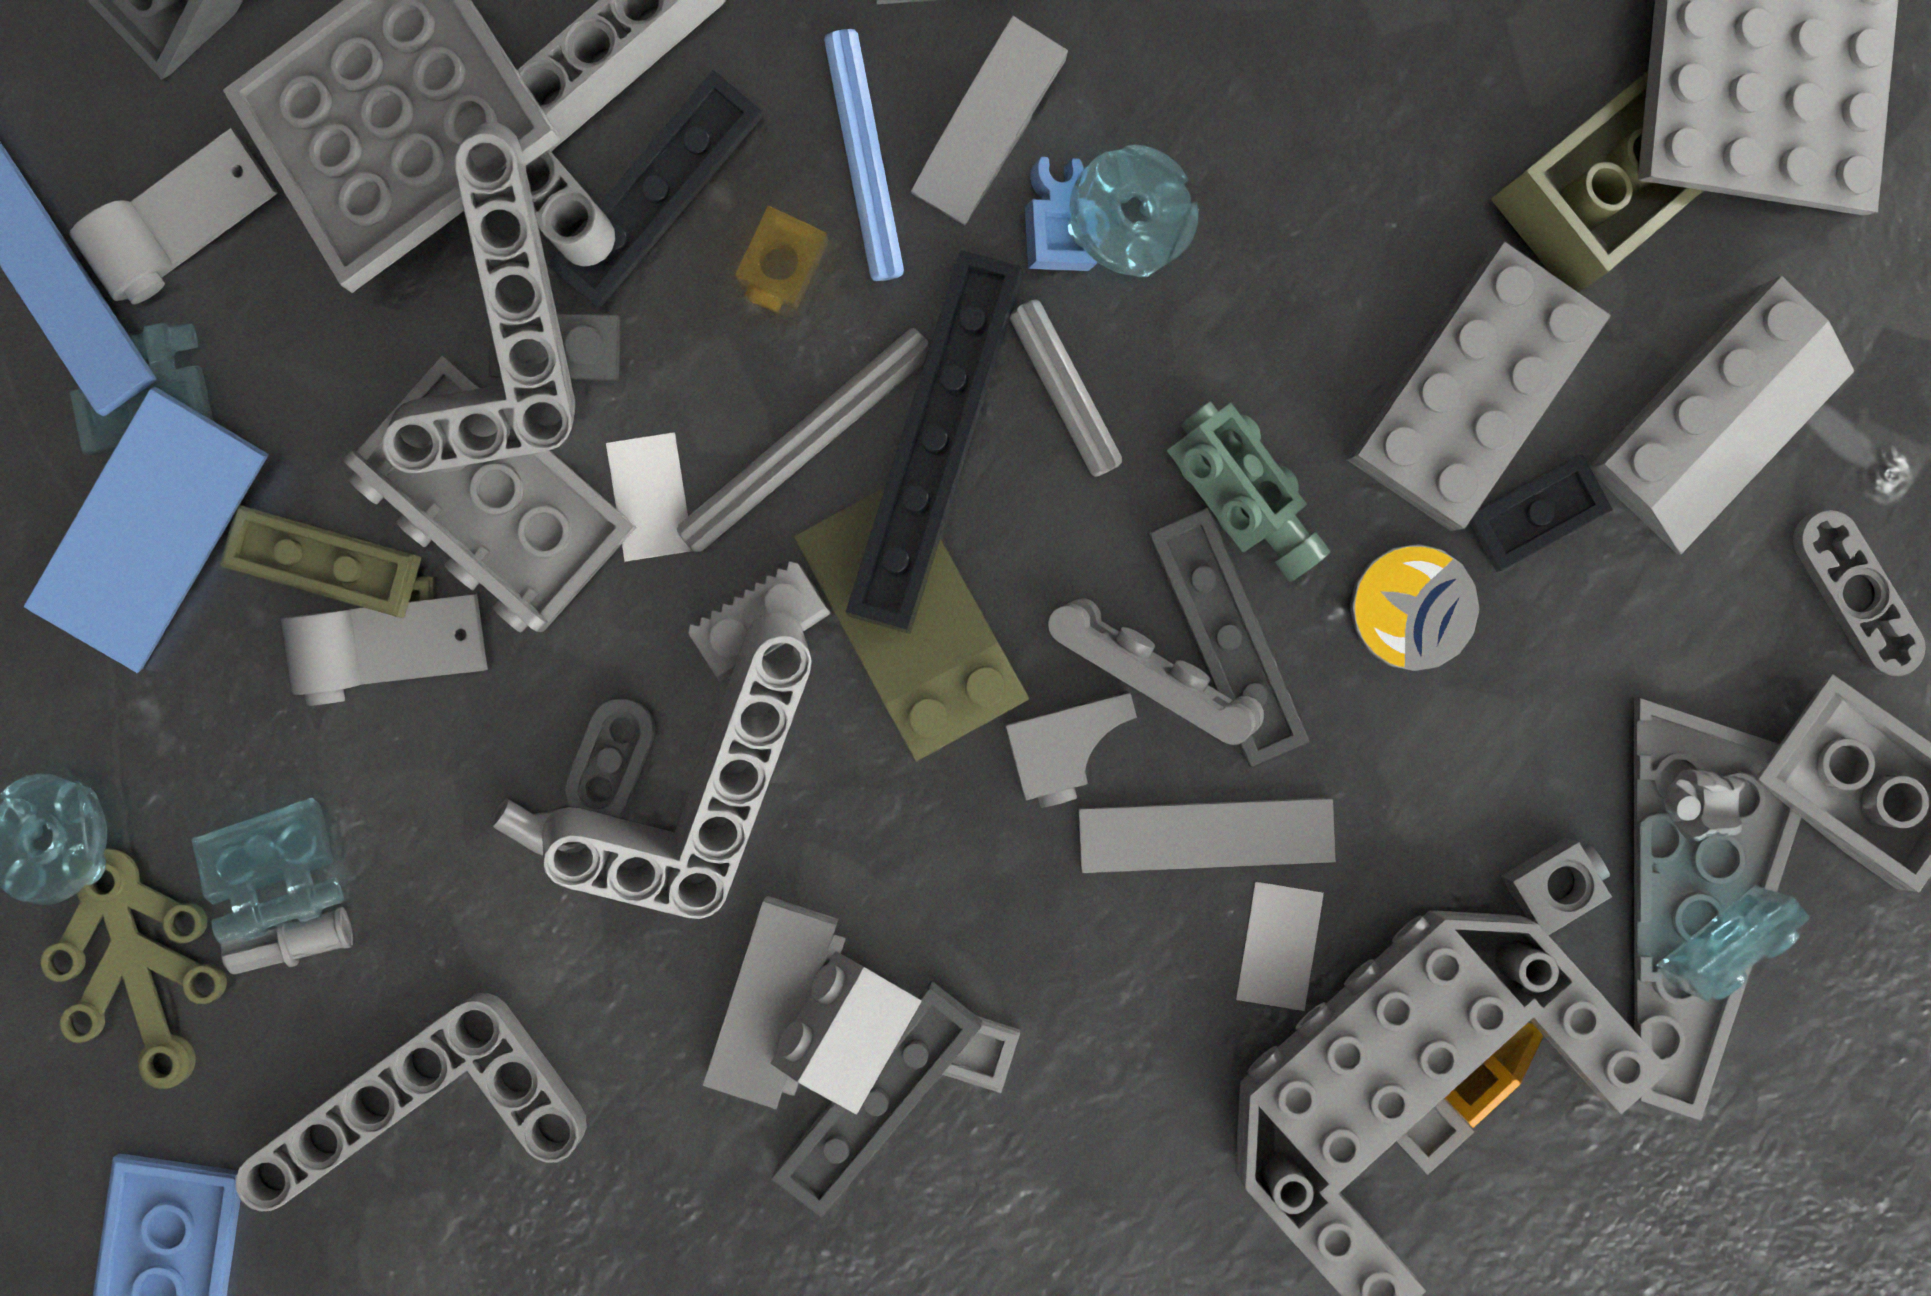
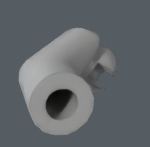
[490,798,582,855]

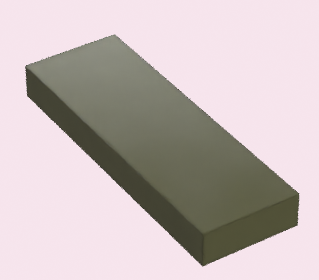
[220,505,422,618]

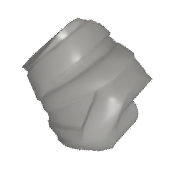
[1664,769,1745,841]

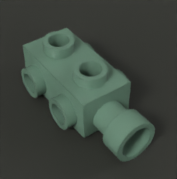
[1167,402,1331,582]

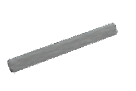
[676,328,930,552]

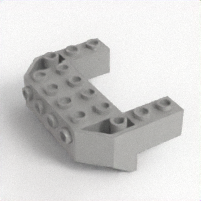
[1235,910,1670,1296]

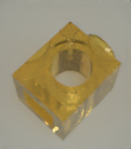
[735,205,829,313]

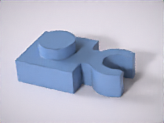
[1025,157,1097,271]

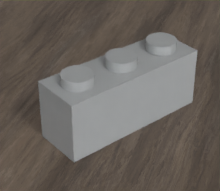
[703,895,846,1109]

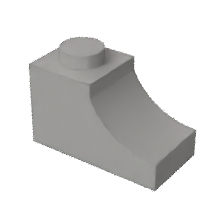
[1004,691,1137,808]

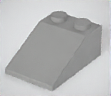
[1755,674,1931,893]

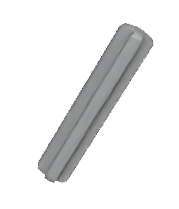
[1010,299,1122,477]

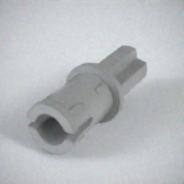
[221,907,353,974]

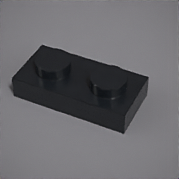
[1469,454,1613,572]

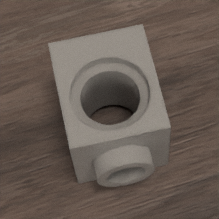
[1500,837,1612,935]

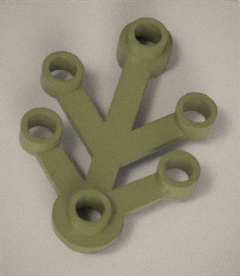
[40,848,227,1089]

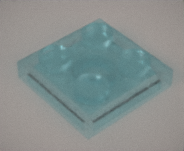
[1656,886,1810,1002]

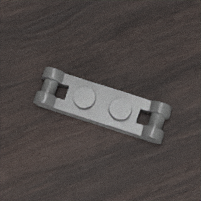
[1048,598,1264,745]

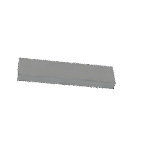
[1078,798,1336,873]

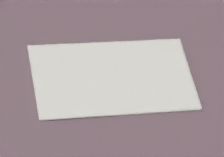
[606,432,693,562]
[1236,882,1324,1011]

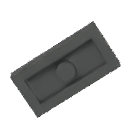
[488,314,620,381]

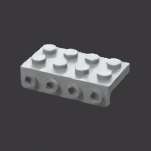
[343,356,637,633]

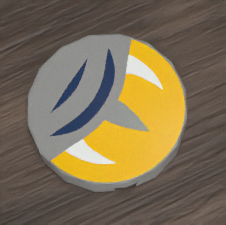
[1350,544,1480,671]

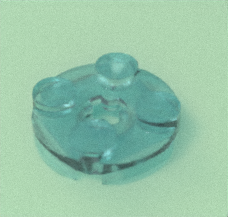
[1068,145,1199,278]
[0,774,107,905]

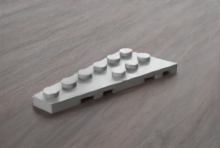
[1634,697,1801,1120]

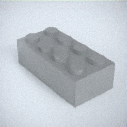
[1347,242,1611,531]

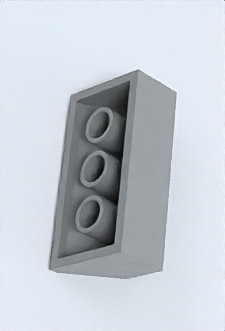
[1589,276,1854,555]

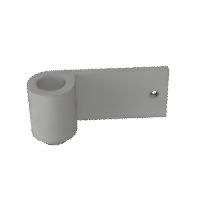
[69,128,278,304]
[281,594,487,706]

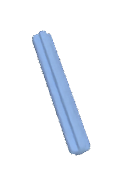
[824,29,904,281]

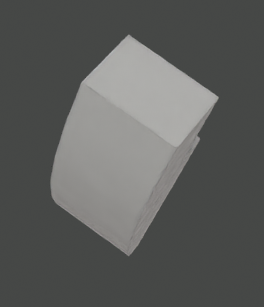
[911,16,1068,227]

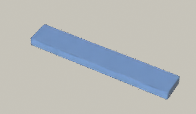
[0,142,157,417]

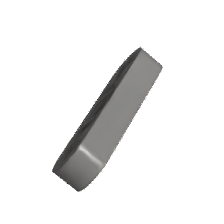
[1793,510,1925,676]

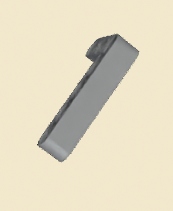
[517,0,726,266]
[383,122,575,473]
[542,612,812,919]
[236,993,587,1212]

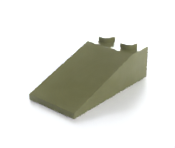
[1491,71,1704,293]
[794,487,1029,762]

